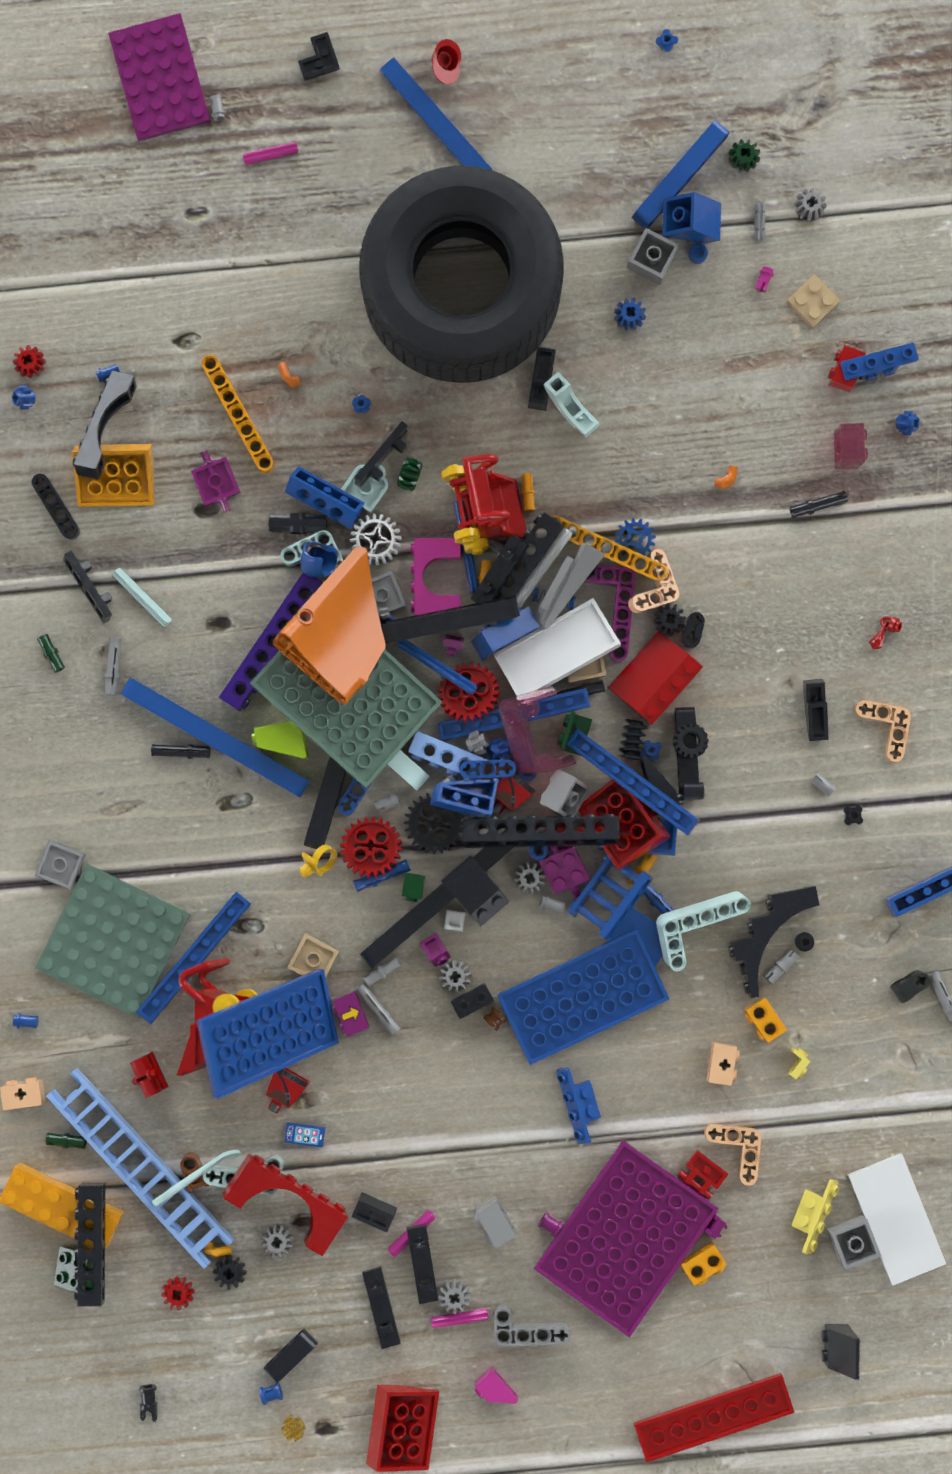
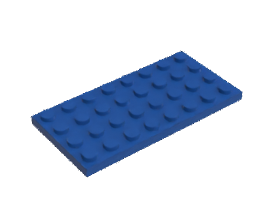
[497,929,670,1065]
[197,969,339,1099]

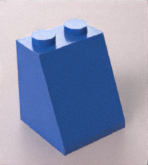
[662,192,721,244]

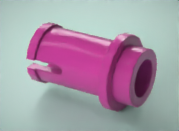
[755,266,774,293]

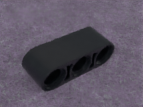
[263,1328,318,1383]

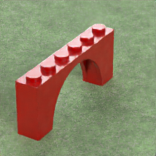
[222,1153,348,1257]

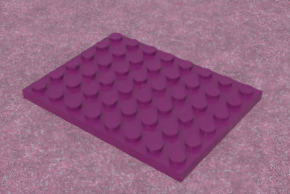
[534,1140,719,1338]

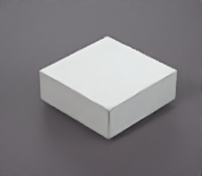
[444,910,466,932]

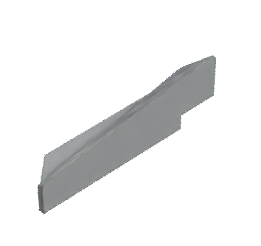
[536,542,604,628]

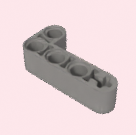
[494,1304,571,1347]

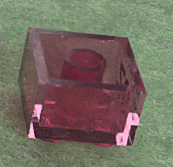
[833,423,868,469]

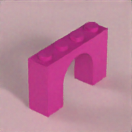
[411,538,461,615]

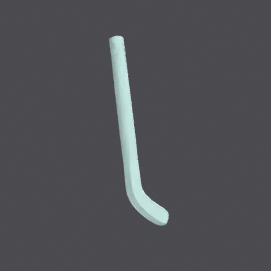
[152,1150,241,1207]

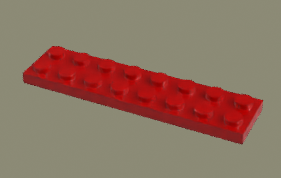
[634,1373,795,1463]

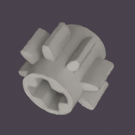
[466,730,489,756]

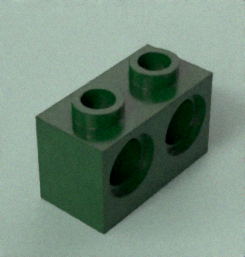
[402,873,425,902]

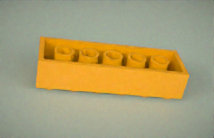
[0,1162,125,1250]

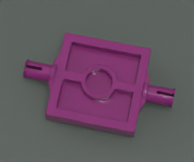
[191,450,241,513]
[539,846,590,899]

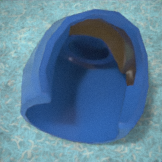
[301,542,337,578]

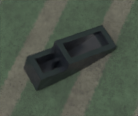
[528,347,556,411]
[803,679,829,741]

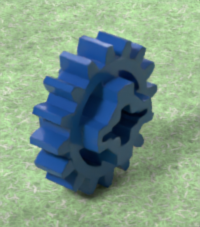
[614,518,656,557]

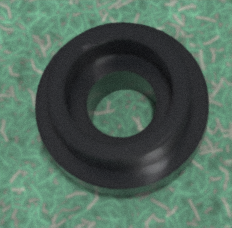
[795,932,814,952]

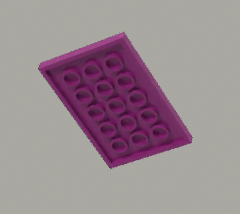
[108,13,211,142]

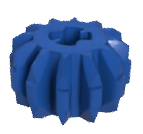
[614,298,646,331]

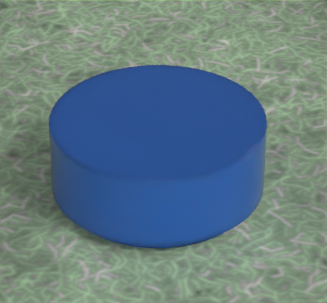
[688,243,708,264]

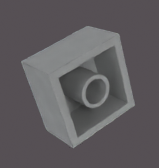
[627,228,680,285]
[539,769,590,817]
[475,1196,516,1249]
[827,1215,882,1270]

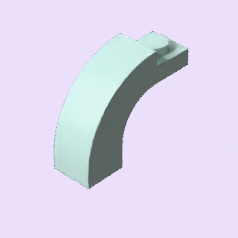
[544,372,600,438]

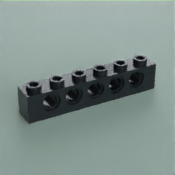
[489,512,564,598]
[74,1182,106,1307]

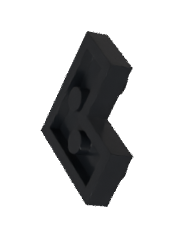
[298,32,340,81]

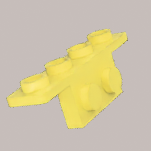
[791,1179,839,1254]

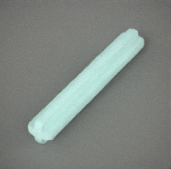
[112,568,172,627]

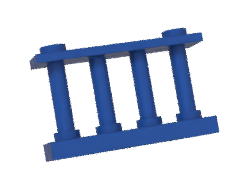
[568,854,653,941]

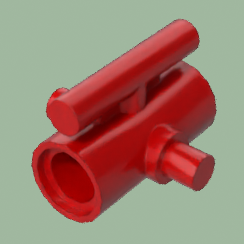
[130,1052,169,1098]

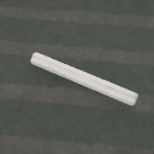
[516,528,572,608]

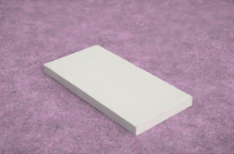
[493,598,621,702]
[847,1153,946,1286]

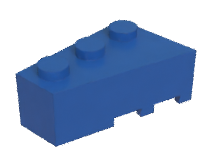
[471,607,540,661]
[430,778,499,819]

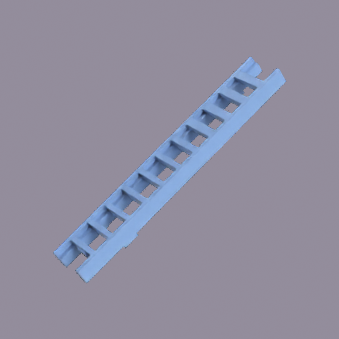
[46,1068,234,1269]

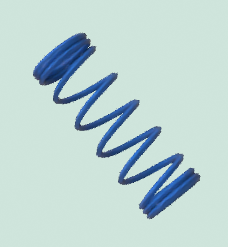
[532,587,576,610]

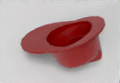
[431,39,461,85]

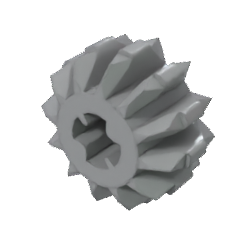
[794,188,827,222]
[513,862,546,895]
[439,960,472,993]
[261,1224,294,1258]
[438,1279,471,1314]

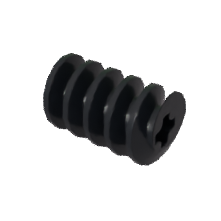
[617,719,648,760]

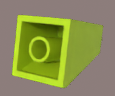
[251,721,310,760]

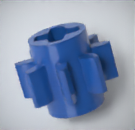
[12,385,36,410]
[896,411,920,435]
[487,737,511,760]

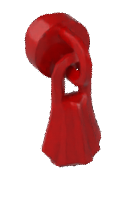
[869,616,903,649]

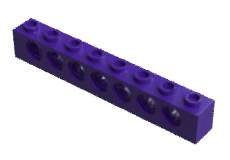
[219,573,323,711]

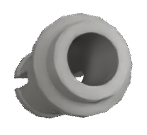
[209,95,226,121]
[811,773,836,797]
[375,793,400,813]
[539,896,565,914]

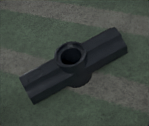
[268,513,327,535]

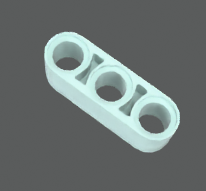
[388,750,430,791]

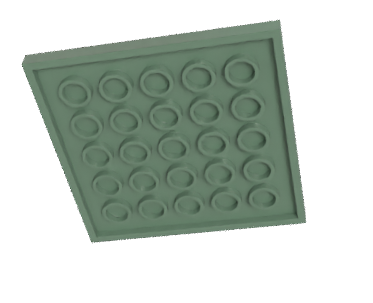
[35,864,191,1019]

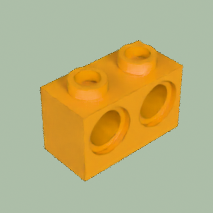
[744,996,787,1043]
[681,1241,727,1286]

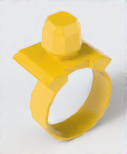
[299,845,337,878]

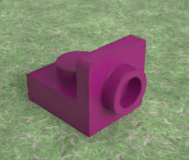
[420,933,451,967]

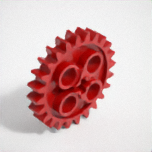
[438,662,500,723]
[340,816,403,879]

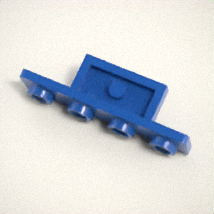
[840,342,919,381]
[556,1067,601,1144]

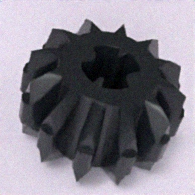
[653,603,686,636]
[213,1255,247,1290]

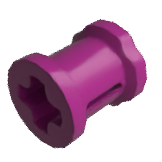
[538,1212,563,1237]

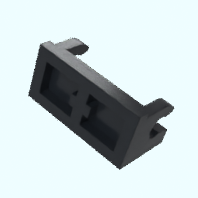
[351,1192,397,1233]

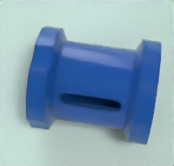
[259,1382,283,1405]

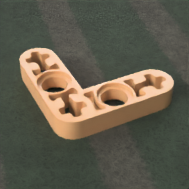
[628,549,679,613]
[854,700,911,762]
[704,1124,761,1186]

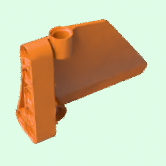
[273,547,386,704]

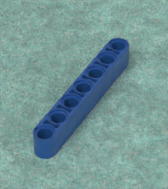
[632,120,730,229]

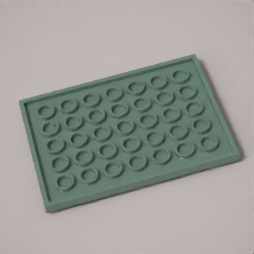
[249,649,442,788]

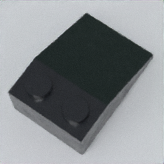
[640,757,683,815]
[441,855,510,927]
[821,1324,860,1380]

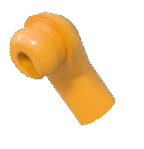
[203,1241,232,1258]

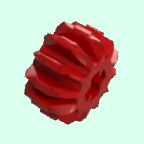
[13,345,46,379]
[161,1276,195,1311]

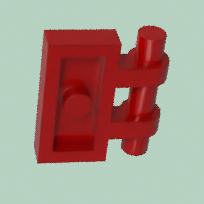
[677,1150,729,1200]

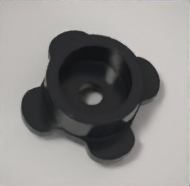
[843,806,863,825]

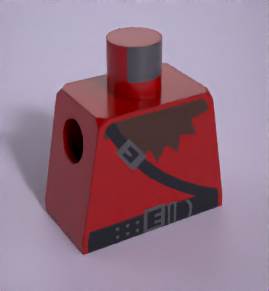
[493,768,536,815]
[266,1068,310,1114]

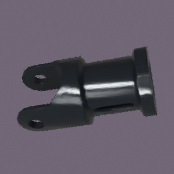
[139,1384,158,1422]

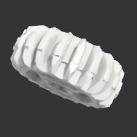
[350,514,402,565]

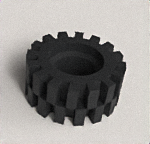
[672,723,709,759]

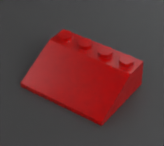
[608,631,703,726]
[578,779,670,870]
[366,1385,439,1472]

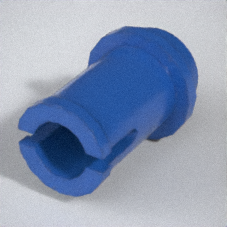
[95,363,120,383]
[13,1013,39,1029]

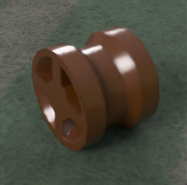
[483,1007,507,1031]

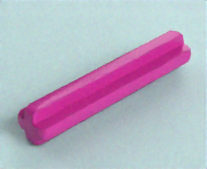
[243,142,298,165]
[388,1210,436,1257]
[431,1309,489,1328]

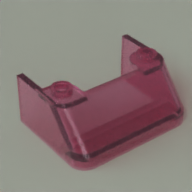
[498,685,576,774]

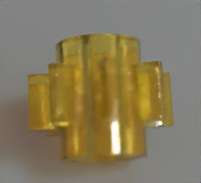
[281,1415,306,1442]

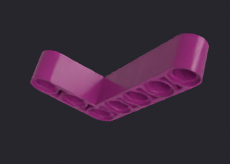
[584,565,636,663]

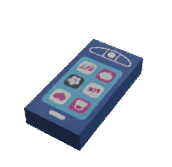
[284,1122,326,1148]

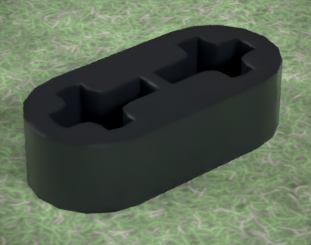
[682,612,705,648]

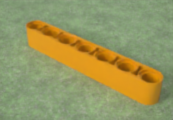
[201,355,275,474]
[552,515,669,581]

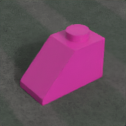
[474,1366,518,1404]

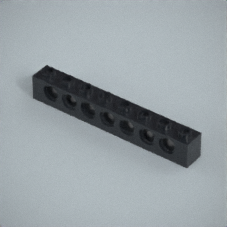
[463,814,620,848]

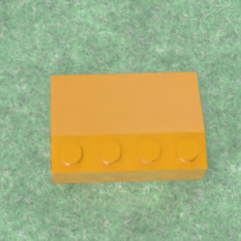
[72,444,154,507]

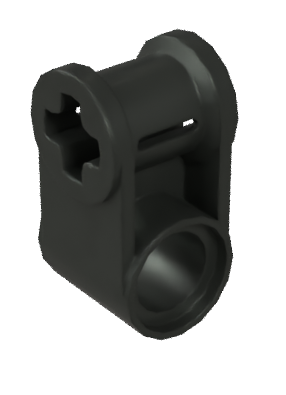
[890,970,930,1003]

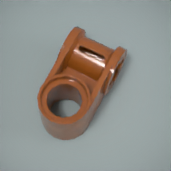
[180,1152,209,1193]

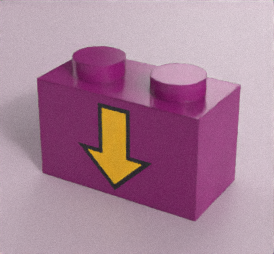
[331,991,370,1037]

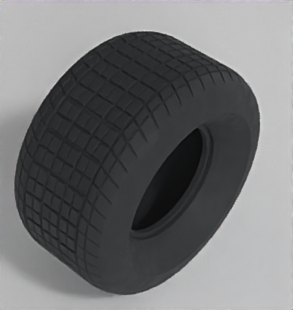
[359,166,564,383]

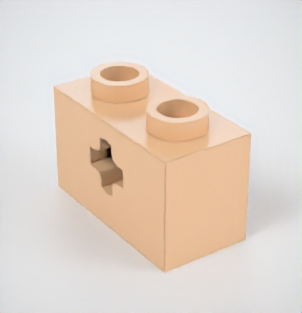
[706,1042,740,1086]
[0,1077,46,1111]

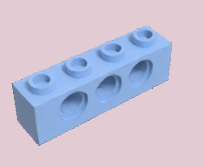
[408,731,487,781]

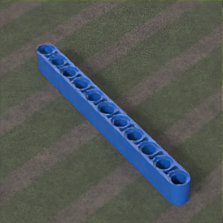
[120,677,310,798]

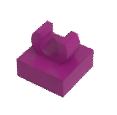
[443,634,465,657]
[704,1214,727,1239]

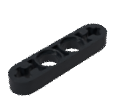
[31,474,80,540]

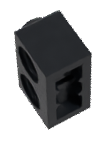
[451,983,494,1019]

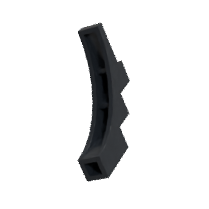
[728,886,820,998]

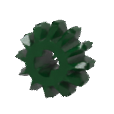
[728,139,761,172]
[397,457,423,491]

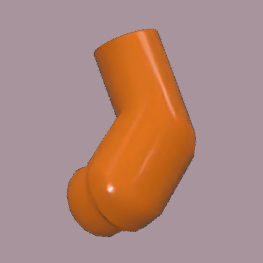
[278,362,301,388]
[714,466,738,489]

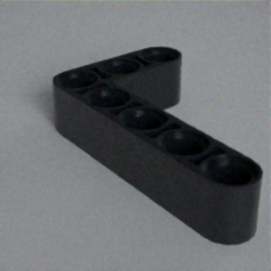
[674,707,704,801]

